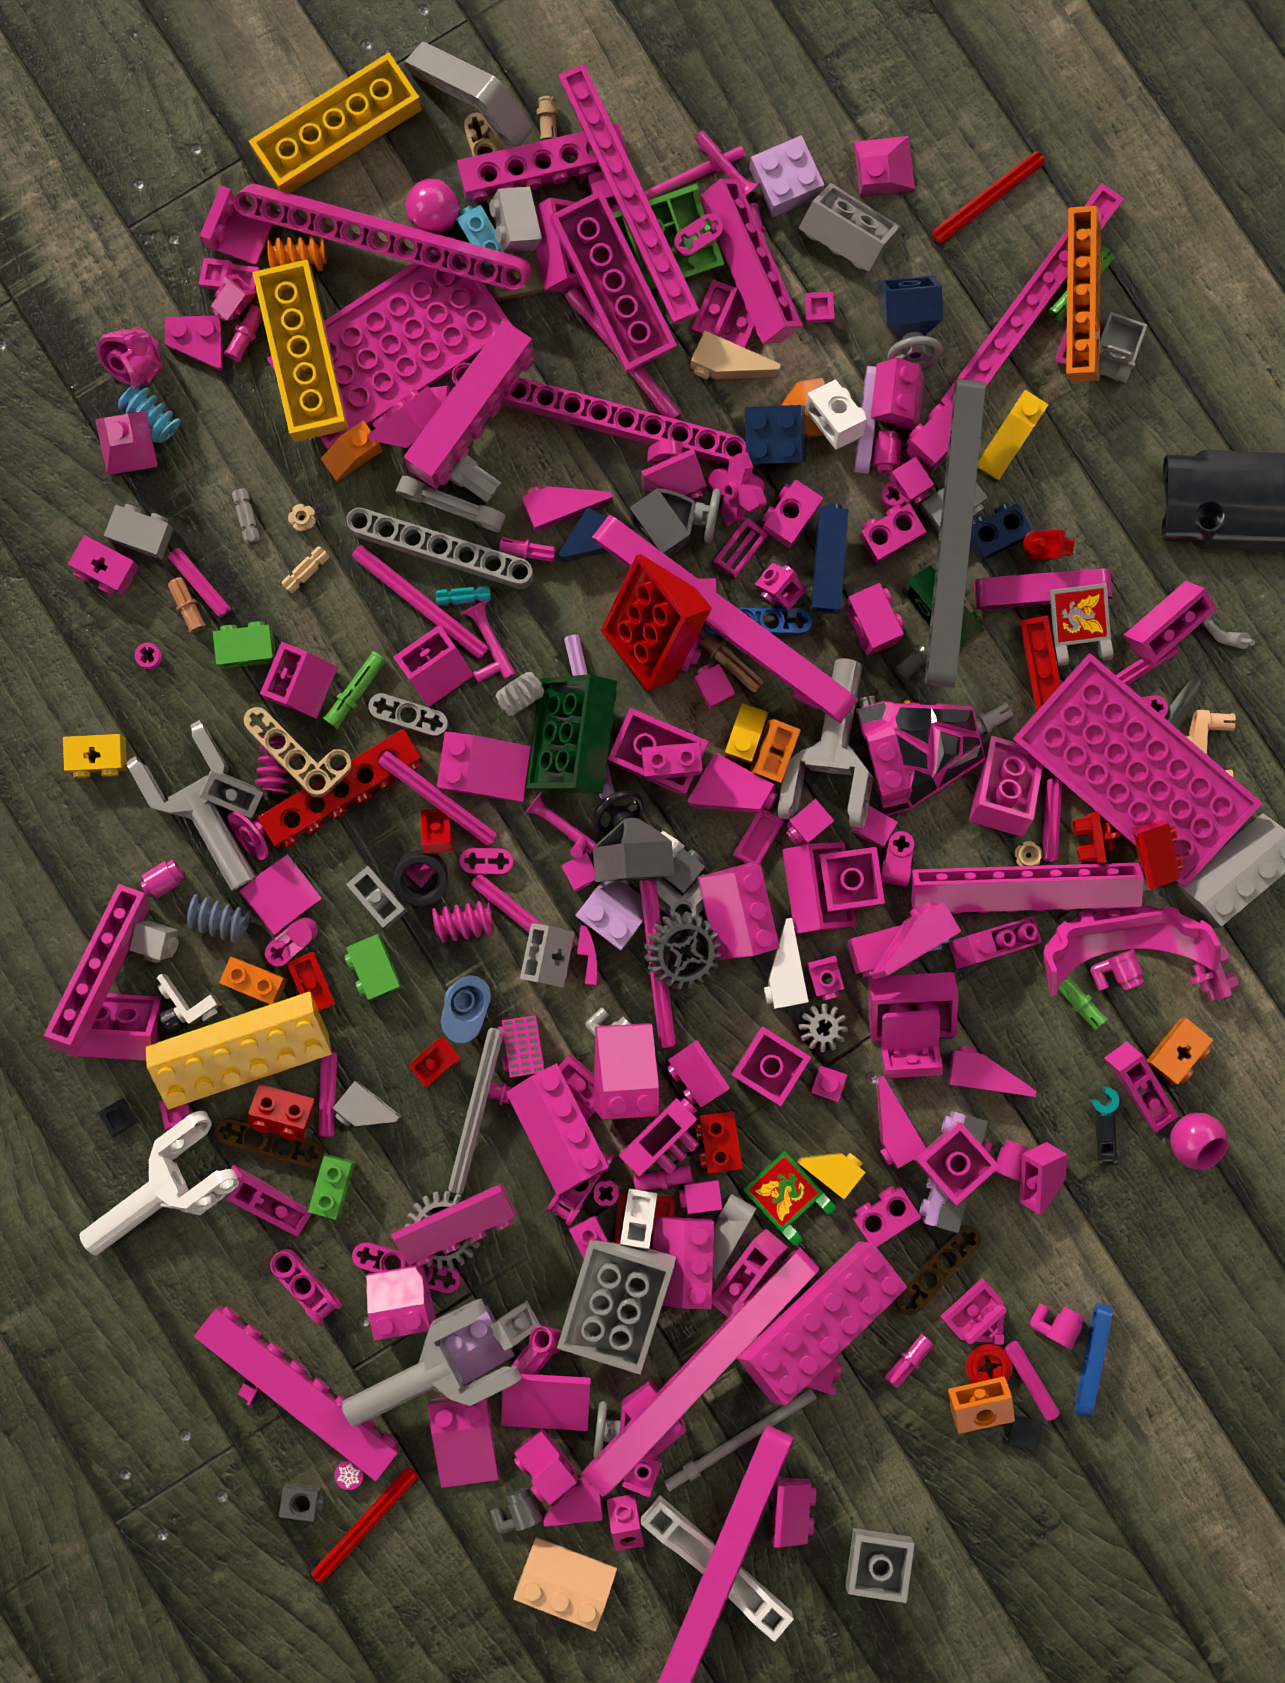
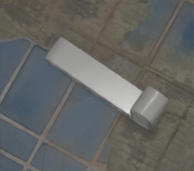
[404,41,533,148]

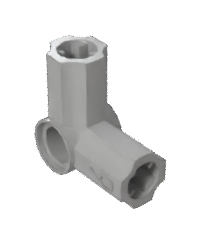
[655,874,705,921]

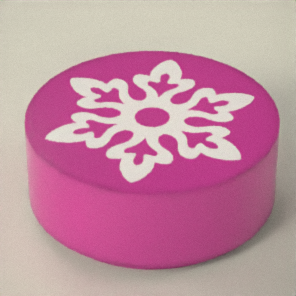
[334,1459,365,1490]

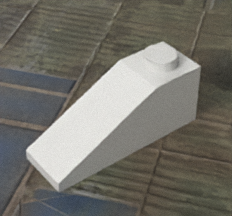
[764,918,808,1009]

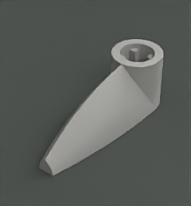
[712,1194,756,1280]

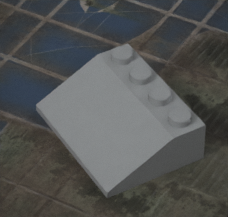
[557,1240,676,1374]

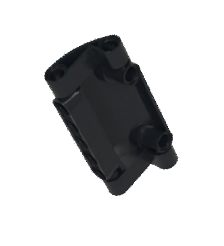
[1161,450,1285,552]

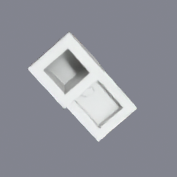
[620,1189,657,1250]

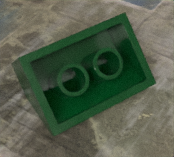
[902,565,985,652]

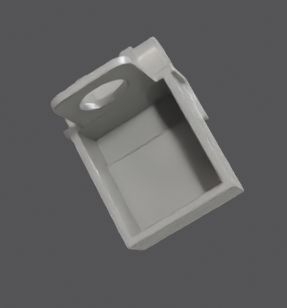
[1100,312,1147,383]

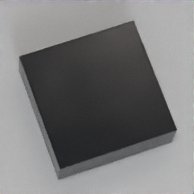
[98,1098,138,1137]
[1008,1414,1043,1451]

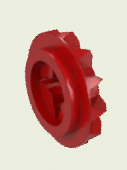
[966,1344,1012,1383]

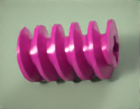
[255,734,296,794]
[432,900,493,943]

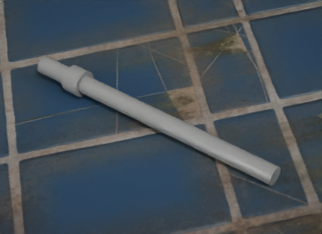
[664,1389,817,1491]

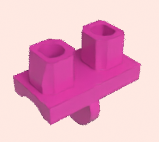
[1189,948,1239,1001]

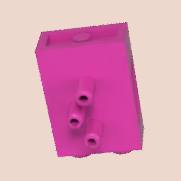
[619,1098,699,1177]

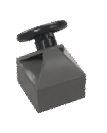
[592,790,674,882]

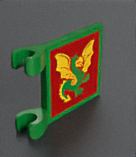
[743,1151,836,1246]

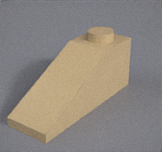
[690,331,781,379]

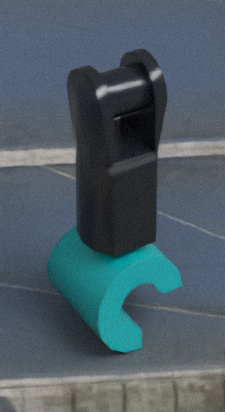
[1090,1086,1120,1166]

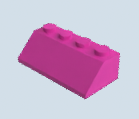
[506,1064,609,1196]
[392,1183,517,1267]

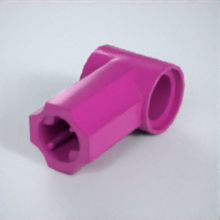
[511,1326,562,1375]

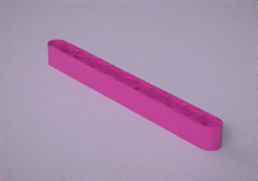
[233,184,531,290]
[452,363,746,466]
[592,515,858,723]
[582,1247,819,1497]
[658,1425,794,1683]

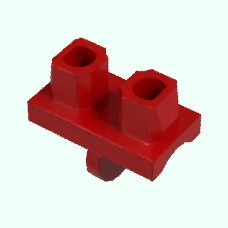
[1023,529,1075,561]
[1072,812,1121,864]

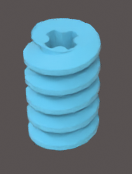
[118,383,181,443]

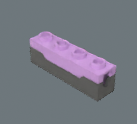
[919,1111,988,1233]

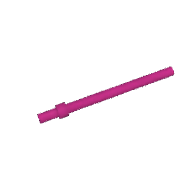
[610,146,745,213]

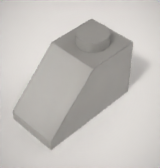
[199,770,263,819]
[333,1081,402,1127]

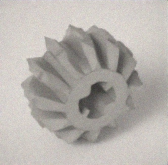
[496,672,544,716]
[799,1004,848,1052]

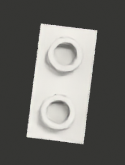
[805,380,867,450]

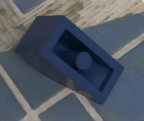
[558,507,606,563]

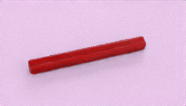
[932,151,1045,244]
[311,1467,418,1584]

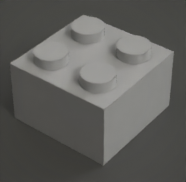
[845,1528,915,1603]

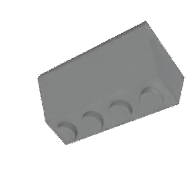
[1177,813,1285,928]

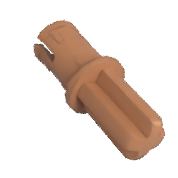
[168,577,206,633]

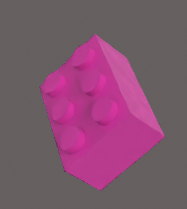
[607,708,708,797]

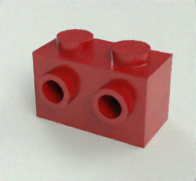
[248,1084,314,1141]
[695,1111,742,1174]

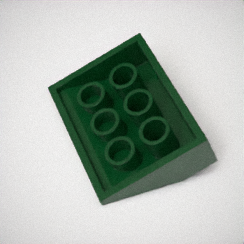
[525,674,617,794]

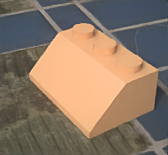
[514,1537,617,1631]

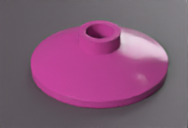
[228,812,268,860]

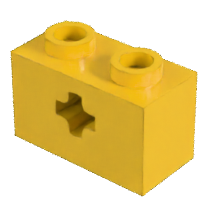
[63,734,127,778]

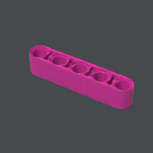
[973,569,1113,610]

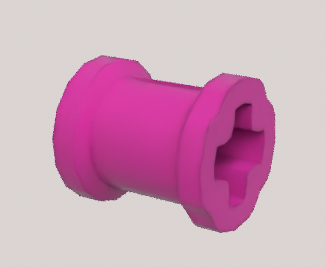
[594,1179,619,1206]

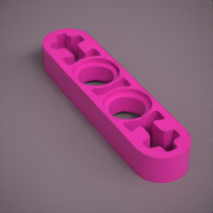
[352,1242,461,1293]

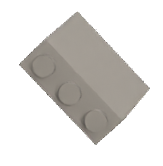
[798,183,900,272]

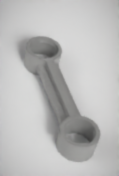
[396,476,506,532]

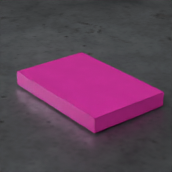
[501,1374,591,1431]

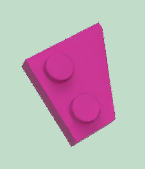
[165,316,223,371]

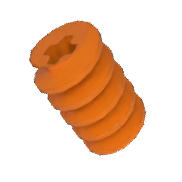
[268,236,327,272]

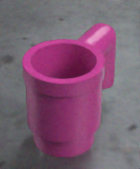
[1090,949,1144,991]
[982,1140,1028,1181]
[1030,1303,1085,1350]

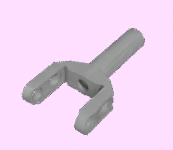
[778,659,873,828]
[126,719,256,891]
[342,1299,522,1427]

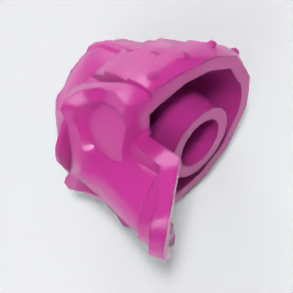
[97,327,163,389]

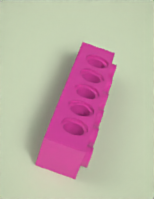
[457,123,628,203]

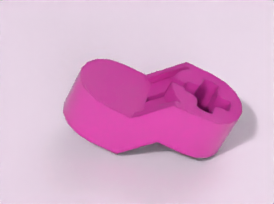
[265,917,318,966]

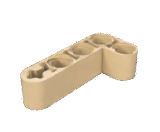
[244,707,352,797]

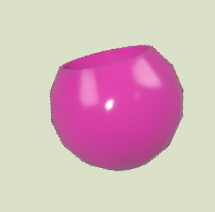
[405,179,460,234]
[1170,1113,1228,1170]

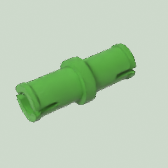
[1058,976,1108,1031]

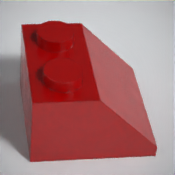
[1132,820,1184,889]

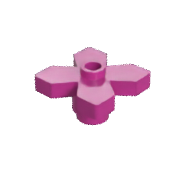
[707,452,767,526]

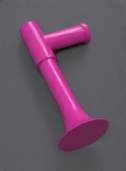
[694,130,760,196]
[462,601,515,683]
[524,791,597,858]

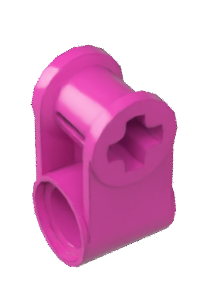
[880,831,914,887]

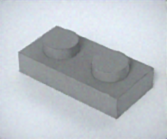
[490,1301,541,1351]

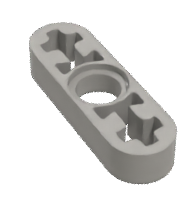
[369,693,449,737]

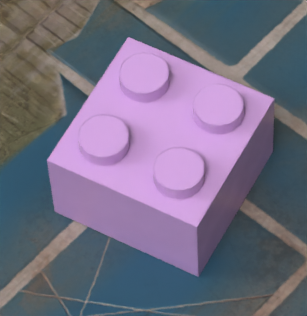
[749,135,824,218]

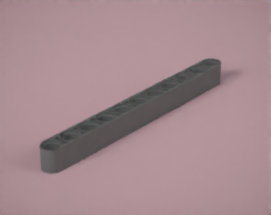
[925,379,986,688]

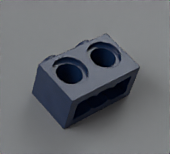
[970,503,1033,563]

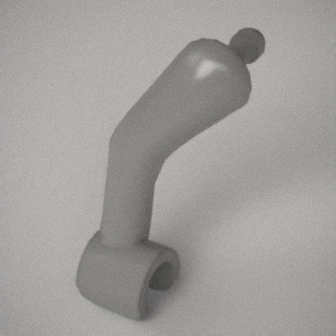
[1200,612,1255,649]

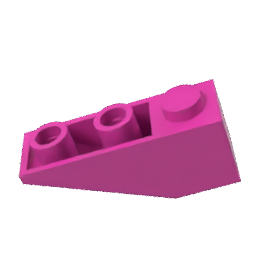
[949,916,1042,969]

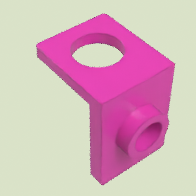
[606,1494,644,1551]

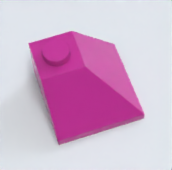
[854,136,915,197]
[95,411,158,475]
[641,449,706,502]

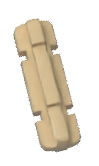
[282,546,329,594]

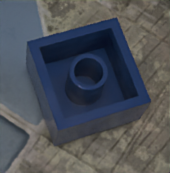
[745,405,807,464]

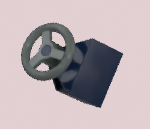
[878,275,943,369]

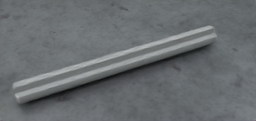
[448,1028,504,1194]

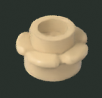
[288,504,316,531]
[1015,841,1043,866]

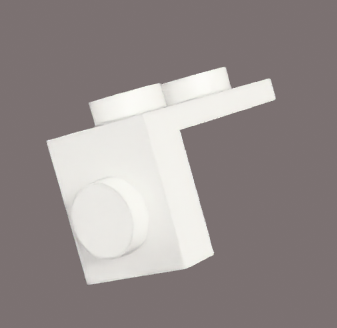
[157,974,222,1024]

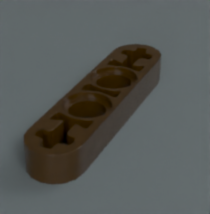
[215,1118,325,1167]
[896,1225,982,1315]

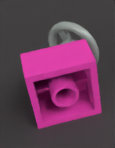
[594,1377,687,1459]

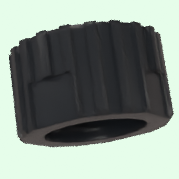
[159,1007,184,1036]

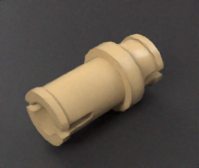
[537,96,559,141]

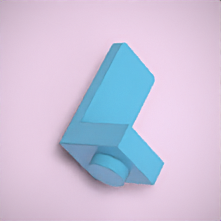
[455,204,508,268]

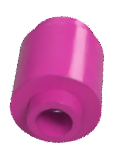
[872,430,901,474]
[140,859,185,899]

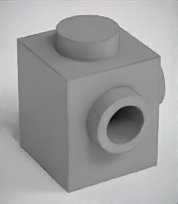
[129,920,179,963]

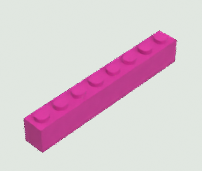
[911,863,1144,914]
[194,1306,400,1481]

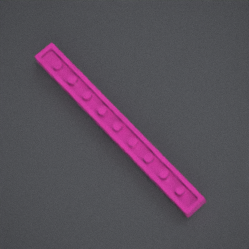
[558,64,699,325]
[939,183,1124,406]

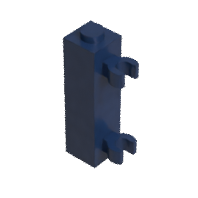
[811,503,849,615]

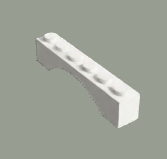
[641,1495,794,1642]

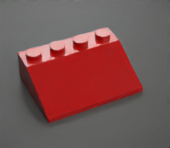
[600,554,712,691]

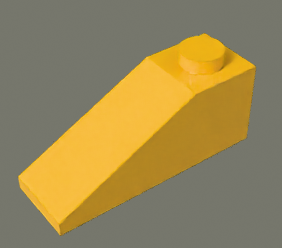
[978,390,1049,481]

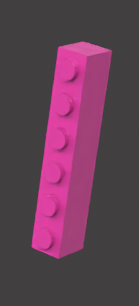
[700,178,803,344]
[43,884,150,1057]

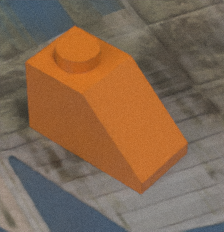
[321,420,383,482]

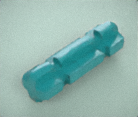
[436,586,491,606]

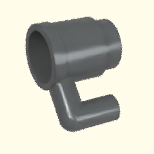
[489,1487,543,1534]

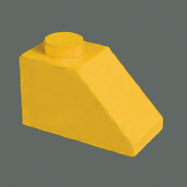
[724,703,768,765]
[797,1153,865,1199]

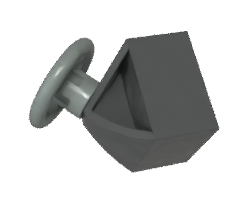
[630,488,721,559]

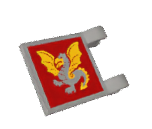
[1050,583,1113,666]

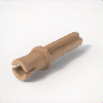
[698,627,764,692]

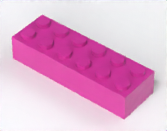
[550,190,677,374]
[404,320,535,490]
[737,1241,907,1406]

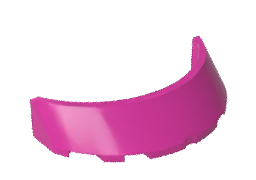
[1044,902,1221,996]

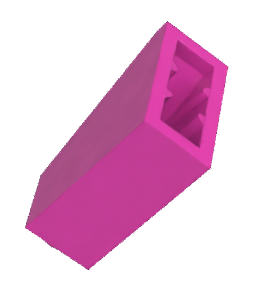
[687,752,777,814]

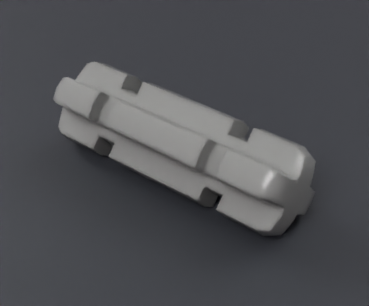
[232,488,260,543]

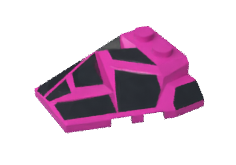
[856,701,986,816]

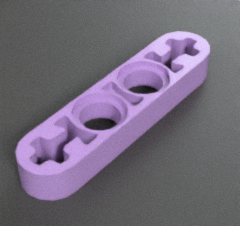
[854,366,876,474]

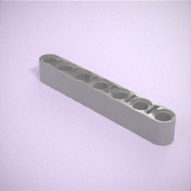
[347,508,533,589]

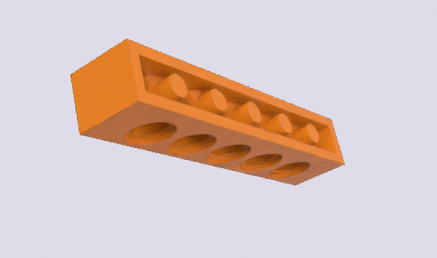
[1066,205,1101,382]

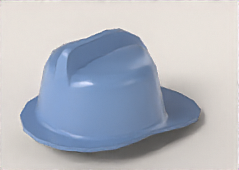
[441,976,491,1043]

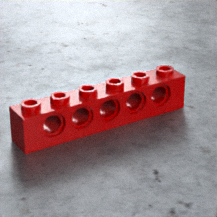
[257,729,423,849]

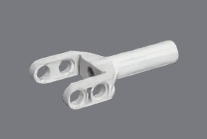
[80,1111,239,1256]

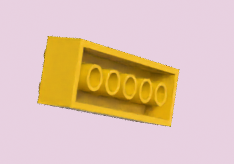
[249,52,422,193]
[252,260,349,442]
[146,992,332,1109]

